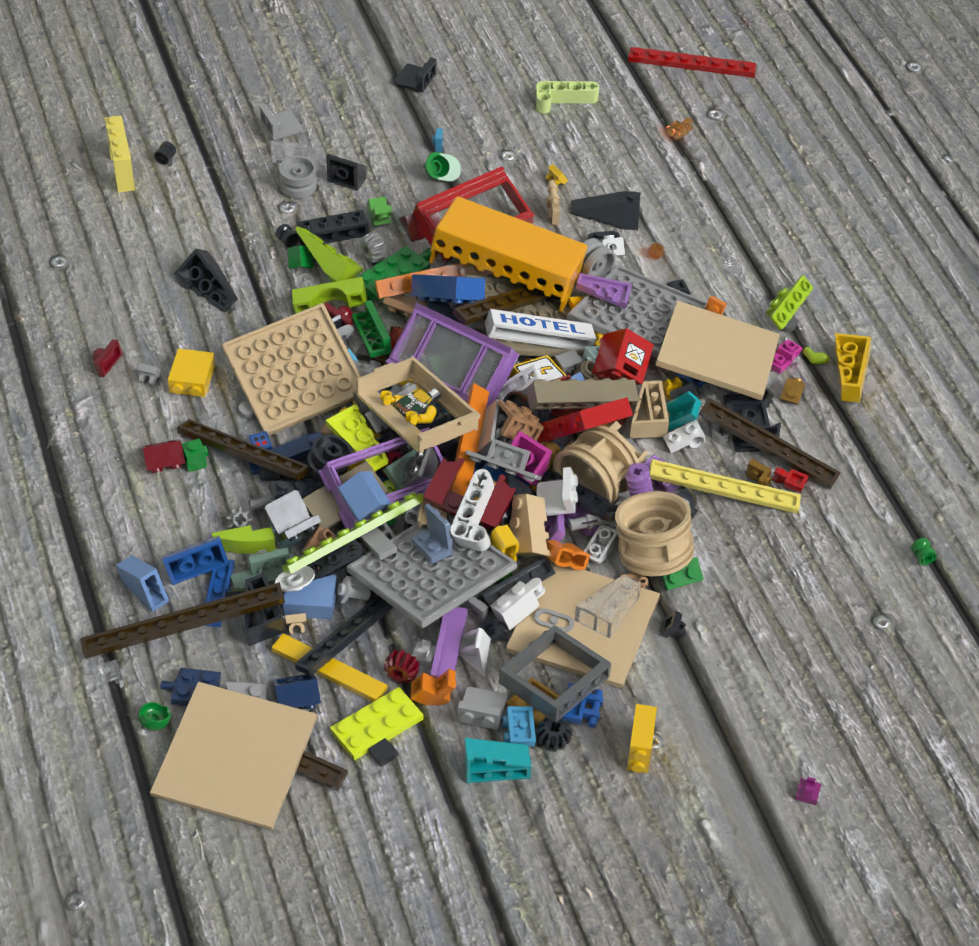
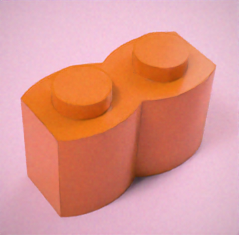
[545,540,590,570]

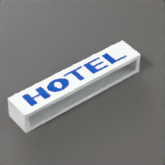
[484,309,596,351]

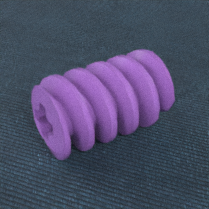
[625,463,653,497]

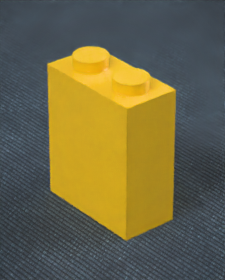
[168,348,215,397]
[627,704,657,773]

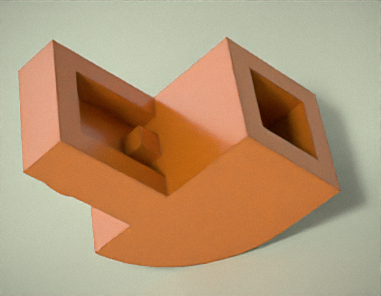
[411,669,456,706]

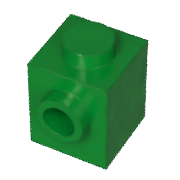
[181,439,209,472]

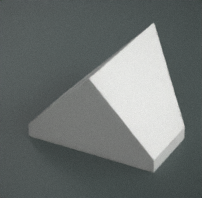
[459,628,491,677]

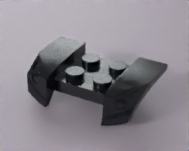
[723,388,781,452]

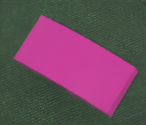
[771,339,802,374]

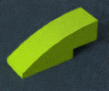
[212,525,276,554]

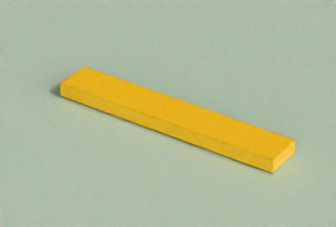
[272,633,388,702]

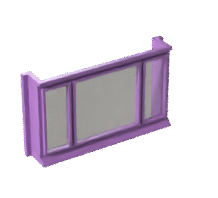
[386,302,520,408]

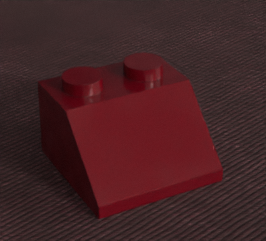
[140,439,185,473]

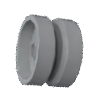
[279,156,317,198]
[580,238,616,278]

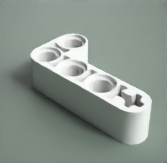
[450,469,494,551]

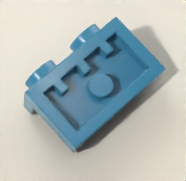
[502,706,536,746]

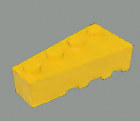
[834,333,871,403]

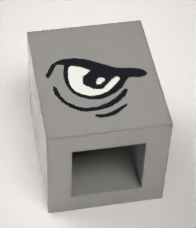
[554,350,583,378]

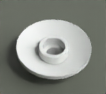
[275,566,315,592]

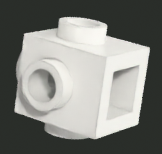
[599,235,625,259]

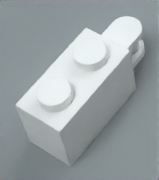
[490,578,545,630]

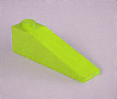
[295,226,364,282]

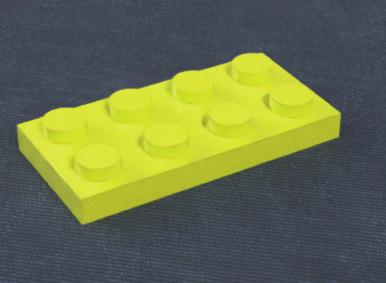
[330,687,423,761]

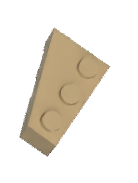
[630,381,669,438]
[510,494,551,557]

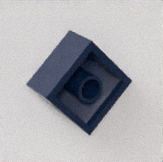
[272,674,321,709]

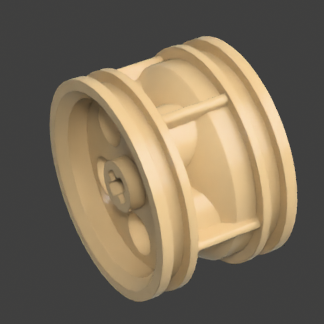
[553,425,639,503]

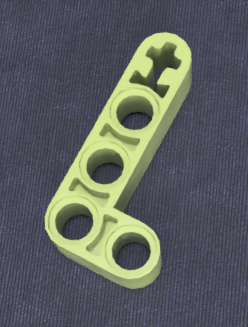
[536,81,599,114]

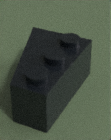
[244,572,288,646]

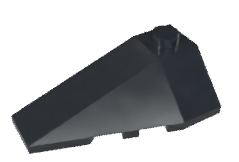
[570,191,641,230]
[174,248,238,312]

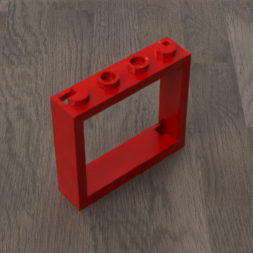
[537,397,633,443]

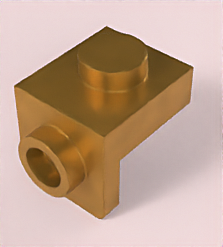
[780,377,805,405]

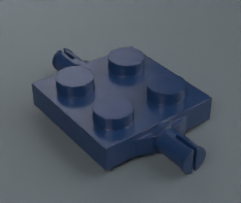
[160,667,226,706]

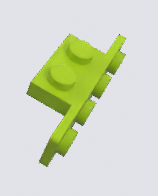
[765,275,813,330]

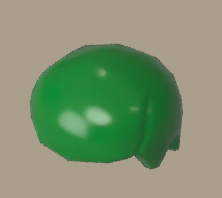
[138,702,171,731]

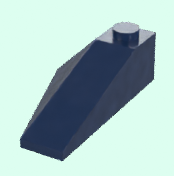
[248,432,322,475]

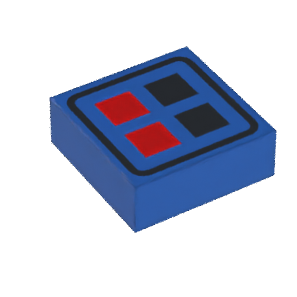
[249,431,272,450]

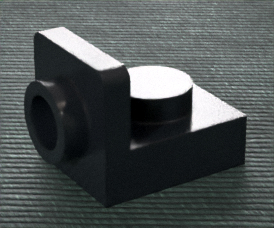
[473,617,508,644]

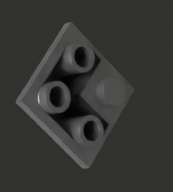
[401,447,439,489]

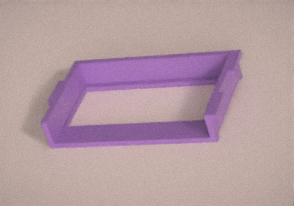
[318,427,443,529]

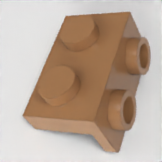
[383,294,427,319]

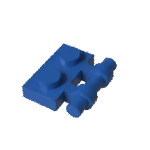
[563,683,604,728]

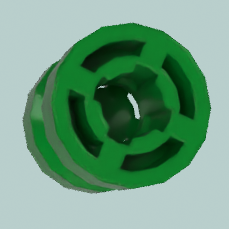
[910,538,937,565]

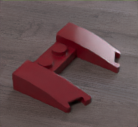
[423,458,516,531]

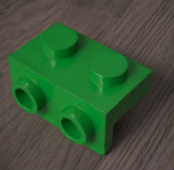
[661,557,704,591]

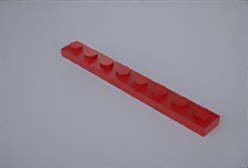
[628,47,756,78]

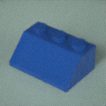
[162,535,229,585]

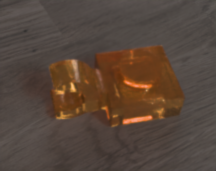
[665,117,694,141]

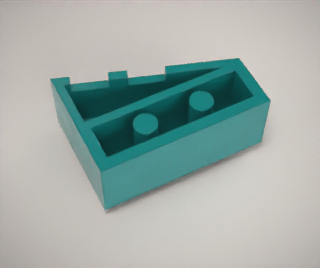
[464,738,531,783]

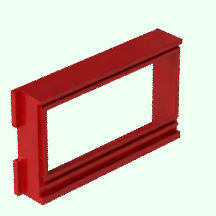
[413,166,535,263]

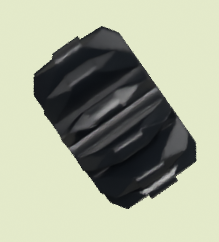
[536,716,573,752]

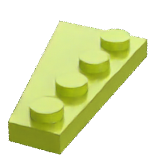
[326,404,388,472]

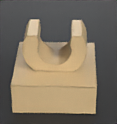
[285,613,306,635]

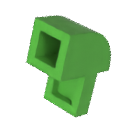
[367,196,392,226]

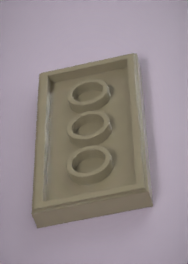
[302,461,388,530]

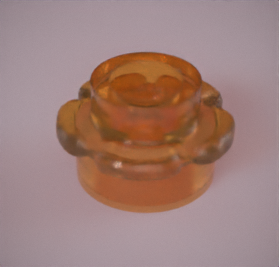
[648,243,665,259]

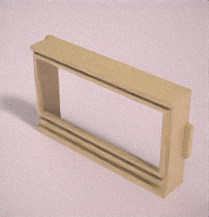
[356,357,480,454]

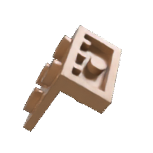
[498,400,544,441]

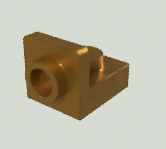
[746,459,772,486]

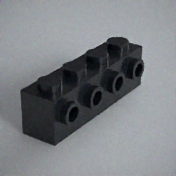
[296,210,369,246]

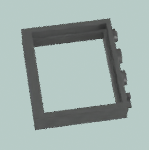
[499,625,611,722]

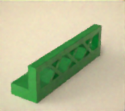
[352,300,392,358]

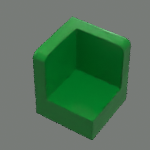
[287,246,314,269]

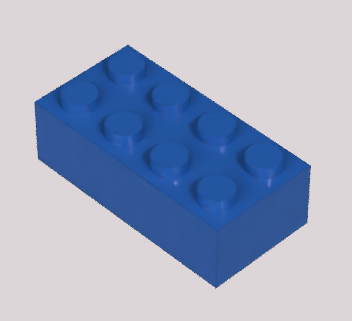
[411,274,486,303]

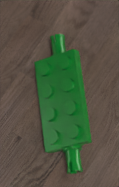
[355,246,432,308]

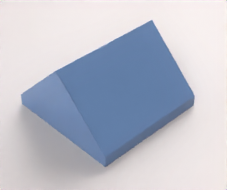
[338,471,391,521]

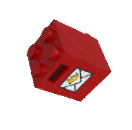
[592,328,654,385]

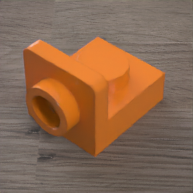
[705,296,727,315]

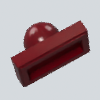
[324,302,353,327]
[92,339,123,378]

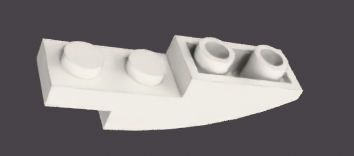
[584,497,626,564]

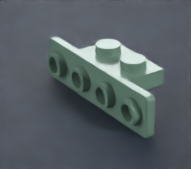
[231,548,290,588]

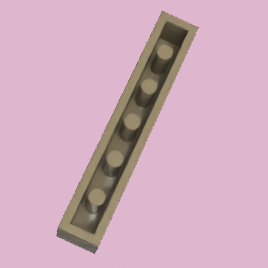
[526,378,639,410]

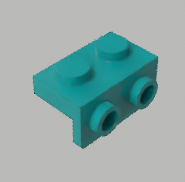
[666,391,702,432]

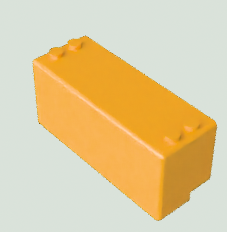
[429,197,588,313]

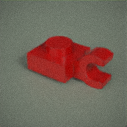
[772,467,809,493]

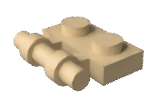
[546,180,560,225]

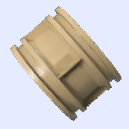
[615,491,694,576]

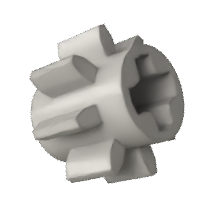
[225,506,251,528]

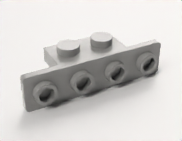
[465,439,541,482]

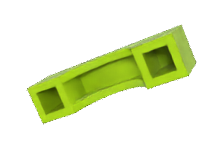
[292,277,367,314]

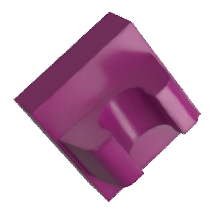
[795,777,821,806]

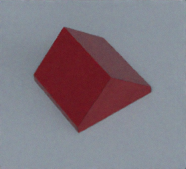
[399,212,441,242]

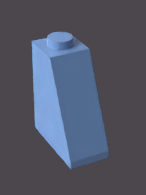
[116,555,169,612]
[280,575,337,619]

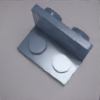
[411,504,453,564]

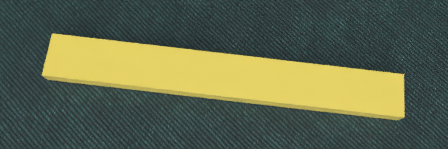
[649,459,801,514]

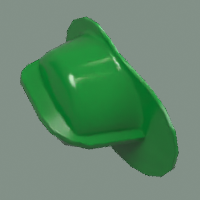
[423,152,461,181]

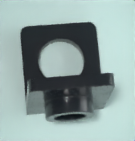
[670,381,702,400]

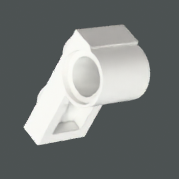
[663,420,705,453]

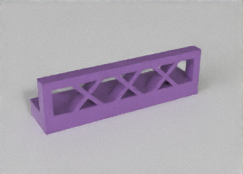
[430,607,468,678]

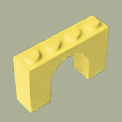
[105,115,135,193]

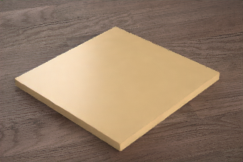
[656,300,780,400]
[221,303,361,436]
[506,559,660,689]
[150,682,317,830]

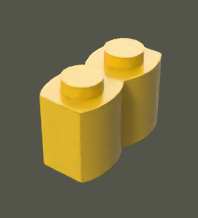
[490,525,519,562]

